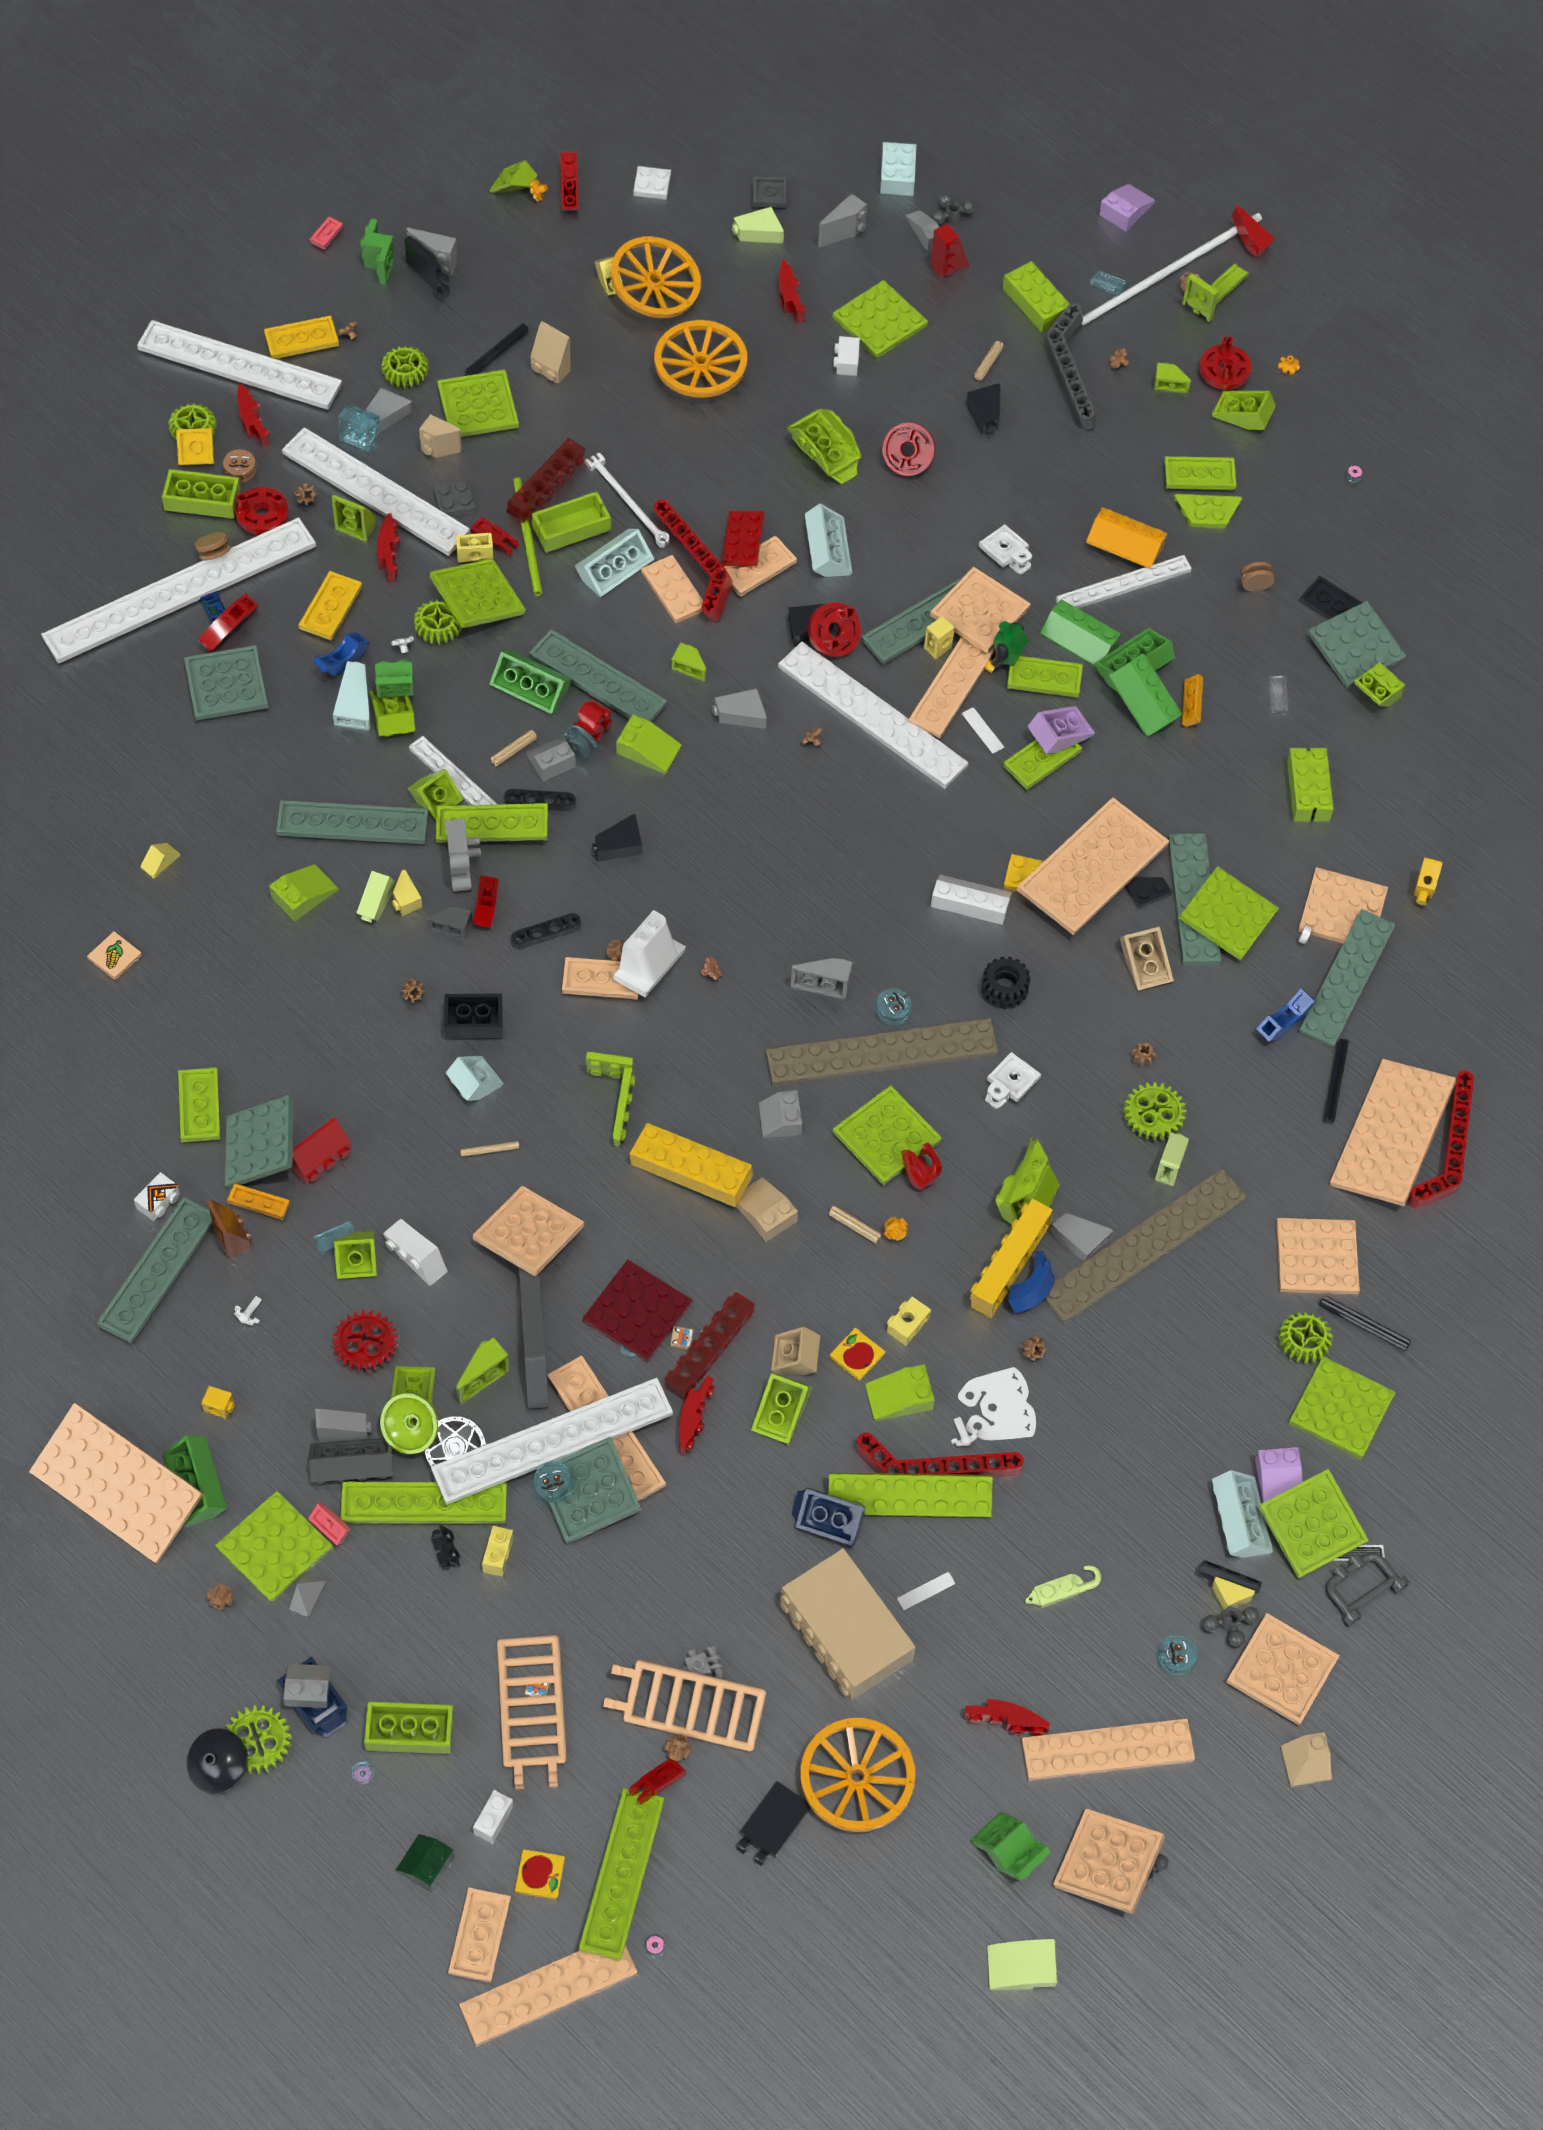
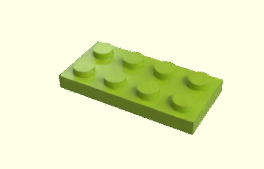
[1164,456,1236,490]
[1007,656,1083,698]
[1003,740,1082,790]
[178,1068,221,1143]

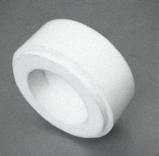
[1298,924,1312,944]

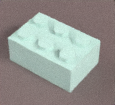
[880,142,916,196]

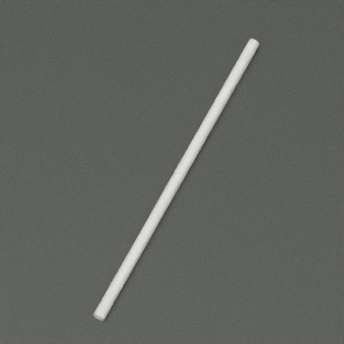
[1080,213,1262,327]

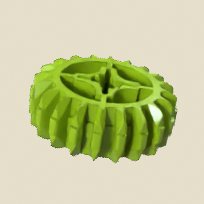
[382,345,429,389]
[169,403,216,441]
[414,599,462,644]
[1278,1311,1333,1364]

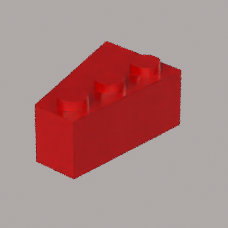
[931,224,969,278]

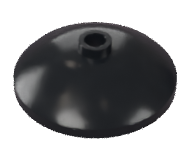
[187,1728,248,1793]

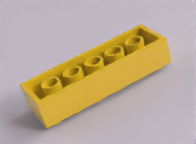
[630,1123,753,1207]
[970,1198,1053,1318]

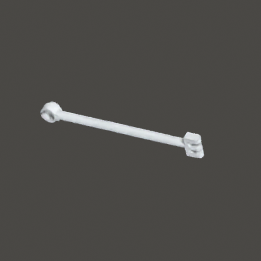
[584,452,669,548]

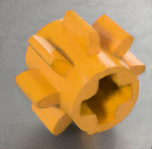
[884,1216,908,1241]

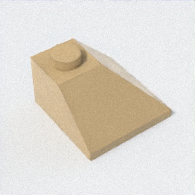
[1280,1732,1332,1787]

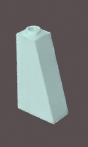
[333,661,371,731]

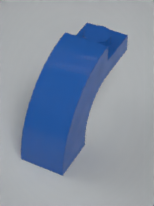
[313,632,370,676]
[1256,988,1317,1042]
[1009,1251,1055,1313]

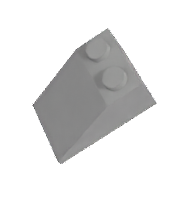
[818,194,867,247]
[406,227,458,276]
[790,958,853,1000]

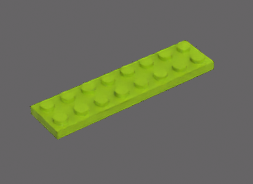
[828,1472,993,1517]
[341,1482,507,1524]
[579,1788,665,1961]

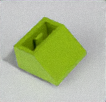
[1354,662,1405,707]

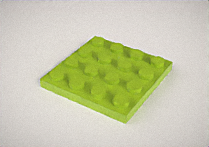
[832,280,928,359]
[437,370,519,437]
[429,559,526,628]
[1179,866,1279,961]
[832,1085,942,1186]
[1289,1356,1395,1460]
[1258,1469,1369,1579]
[215,1491,333,1604]

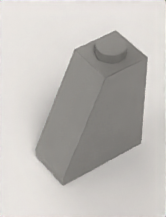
[360,388,412,434]
[712,689,767,729]
[1050,1213,1113,1263]
[315,1409,372,1443]

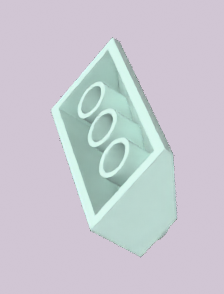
[805,504,853,577]
[575,529,654,597]
[1212,1470,1273,1558]

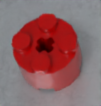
[573,699,613,743]

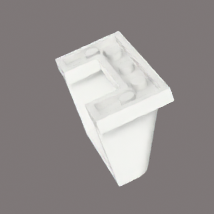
[613,910,686,997]

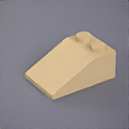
[530,321,571,384]
[1119,927,1174,991]
[737,1177,798,1242]

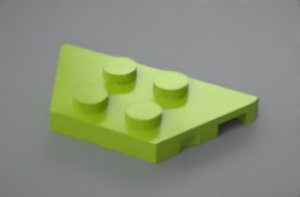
[1174,494,1242,529]

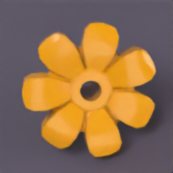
[530,179,548,202]
[1278,356,1300,375]

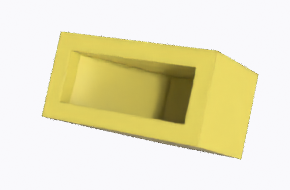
[392,870,422,916]

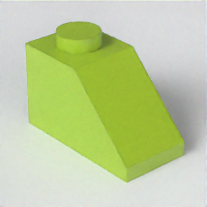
[1154,363,1191,393]
[672,643,706,682]

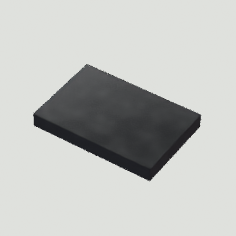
[1299,576,1363,620]

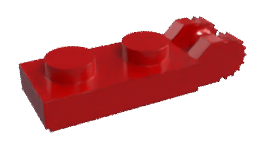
[470,517,520,556]
[628,1758,686,1804]

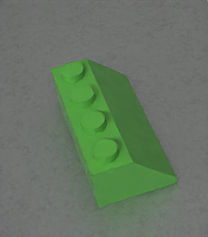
[1040,599,1121,668]
[1094,628,1175,691]
[489,649,572,714]
[1108,653,1182,737]
[162,1434,227,1527]

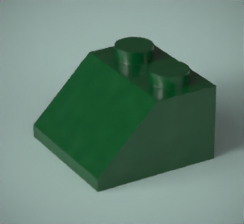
[395,1834,455,1893]

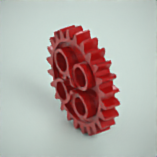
[332,1310,398,1373]

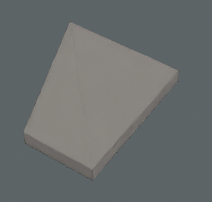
[289,1573,326,1618]

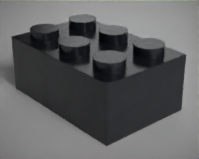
[444,993,503,1038]

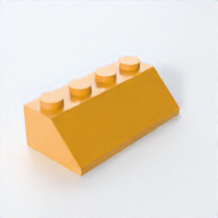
[1086,507,1167,569]

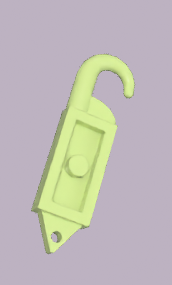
[1025,1565,1102,1608]

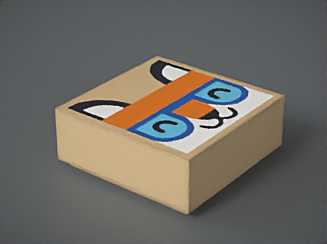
[670,1326,694,1350]
[524,1675,550,1697]

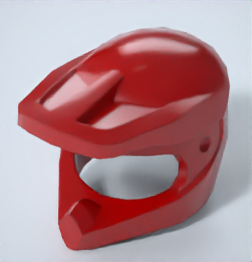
[901,1143,942,1190]

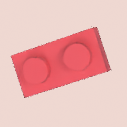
[310,217,343,250]
[308,1502,351,1546]

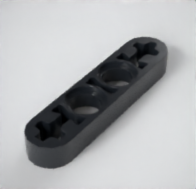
[504,789,576,811]
[511,913,581,950]

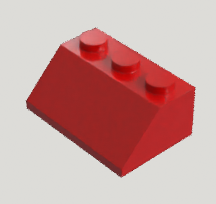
[291,1117,352,1185]

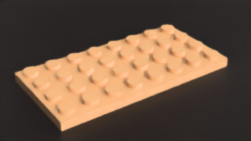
[1017,797,1169,935]
[1330,1059,1456,1206]
[29,1403,204,1563]

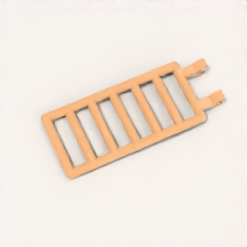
[497,1635,567,1790]
[603,1660,766,1752]

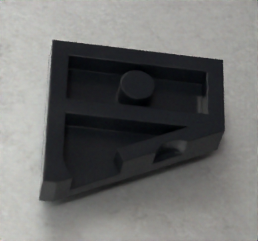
[1125,877,1172,909]

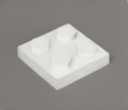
[634,166,671,200]

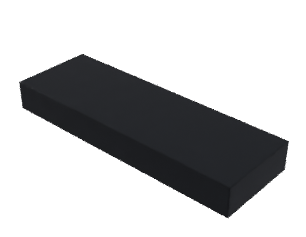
[1200,1560,1262,1593]

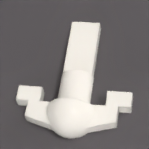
[234,1296,262,1326]
[951,1417,979,1447]

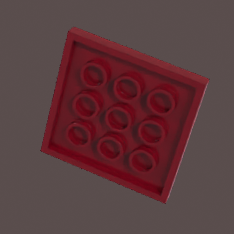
[582,1259,693,1363]

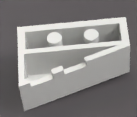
[383,1219,448,1286]

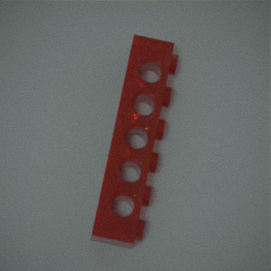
[506,438,585,523]
[665,1292,755,1401]

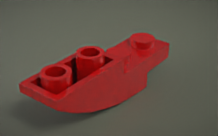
[560,152,579,210]
[779,260,806,324]
[237,383,270,447]
[377,513,400,582]
[198,593,259,652]
[679,1375,716,1456]
[964,1699,1050,1736]

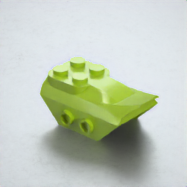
[787,409,862,484]
[996,1136,1060,1225]

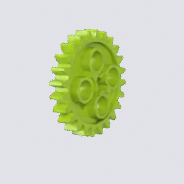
[1123,1082,1187,1141]
[225,1705,292,1775]

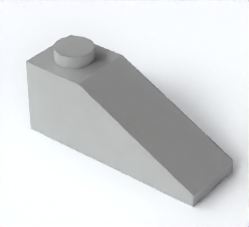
[905,210,940,253]

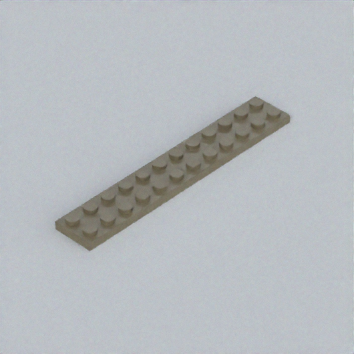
[766,1018,998,1086]
[1044,1169,1247,1324]

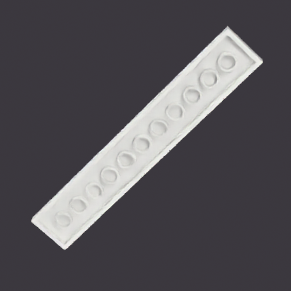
[137,320,342,410]
[282,427,470,556]
[778,642,968,789]
[431,1378,673,1505]

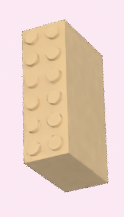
[780,1548,916,1701]

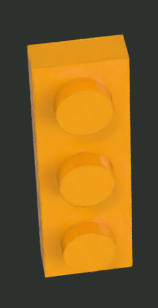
[1182,674,1203,727]
[227,1183,290,1220]

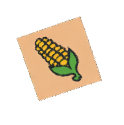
[87,931,142,981]

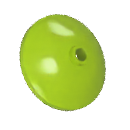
[380,1393,439,1454]

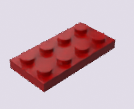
[722,511,765,566]

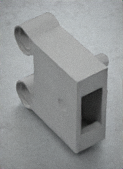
[446,819,481,892]

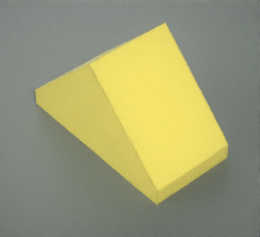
[140,843,180,879]
[1212,1577,1255,1611]

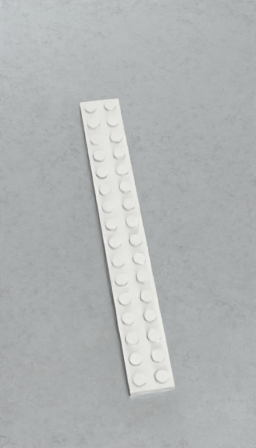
[41,518,316,664]

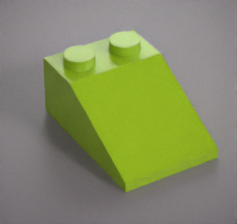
[1212,391,1276,430]
[331,495,377,542]
[369,690,415,737]
[616,714,682,774]
[269,864,339,922]
[456,1338,509,1405]
[865,1364,935,1422]
[391,1366,436,1424]
[751,1373,813,1444]

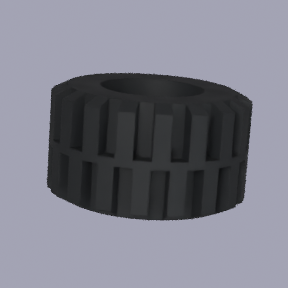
[981,957,1030,1009]

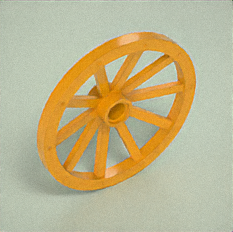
[610,236,701,318]
[654,320,747,398]
[800,1718,915,1832]

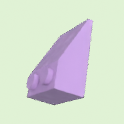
[1099,184,1156,231]
[1027,706,1095,754]
[1255,1447,1303,1503]

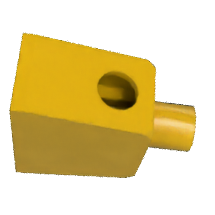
[1413,857,1443,905]

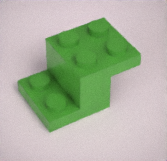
[360,219,395,284]
[375,660,414,697]
[971,1812,1051,1881]

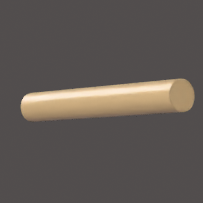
[460,1141,519,1157]

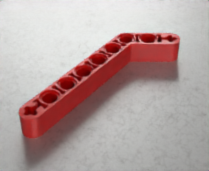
[653,499,732,621]
[1408,1070,1474,1209]
[856,1432,1024,1478]

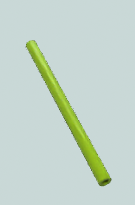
[513,477,543,596]

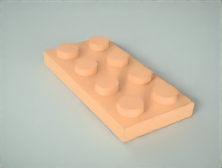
[723,535,797,597]
[641,555,703,624]
[562,957,638,999]
[448,1888,511,1983]

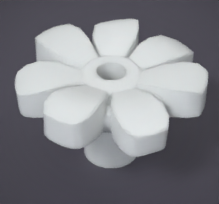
[391,636,414,653]

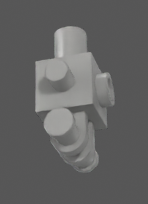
[672,1646,726,1687]

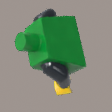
[985,621,1029,673]

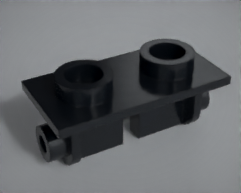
[431,1525,460,1570]

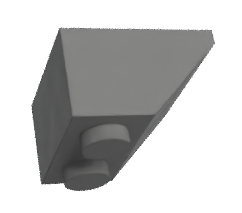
[526,738,575,782]
[758,1090,802,1139]
[284,1664,331,1708]

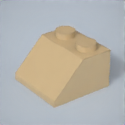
[419,414,462,458]
[771,1327,820,1376]

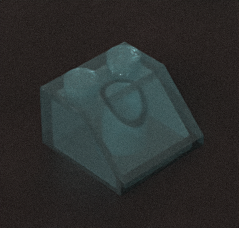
[338,403,379,454]

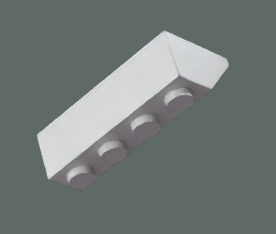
[931,875,1012,925]

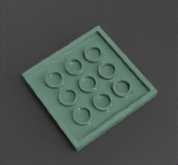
[1308,601,1407,689]
[184,645,268,721]
[225,1095,293,1189]
[537,1437,642,1544]

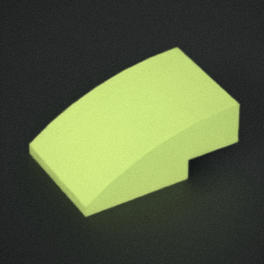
[987,1939,1057,1990]

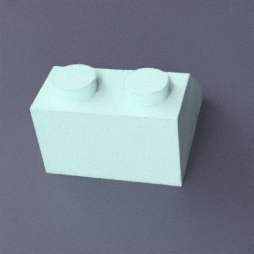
[446,1056,504,1101]

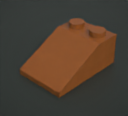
[207,1200,252,1259]

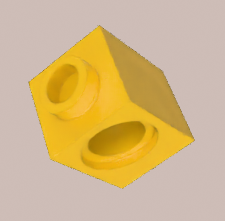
[201,1386,235,1418]

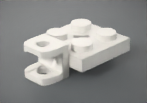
[979,524,1032,574]
[985,1052,1041,1109]

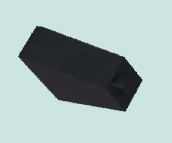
[966,383,1001,434]
[788,603,833,647]
[592,814,642,862]

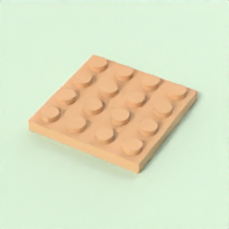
[930,567,1031,653]
[1298,867,1388,944]
[473,1186,584,1277]
[1276,1218,1360,1295]
[1226,1613,1340,1726]
[1053,1809,1165,1914]

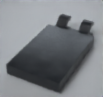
[404,236,450,298]
[737,1781,811,1866]

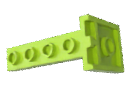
[1183,264,1249,322]
[586,1052,636,1147]

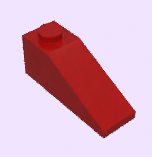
[1231,205,1275,259]
[472,875,499,928]

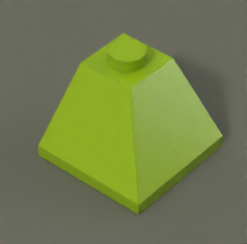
[489,160,537,193]
[408,769,464,820]
[334,1231,377,1279]

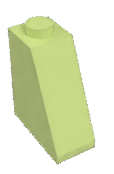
[732,207,784,243]
[357,871,397,923]
[1155,1133,1189,1186]

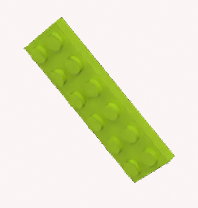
[436,803,548,843]

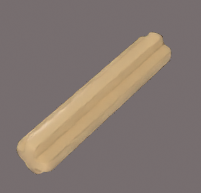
[974,341,1003,381]
[490,730,537,766]
[829,1205,881,1243]

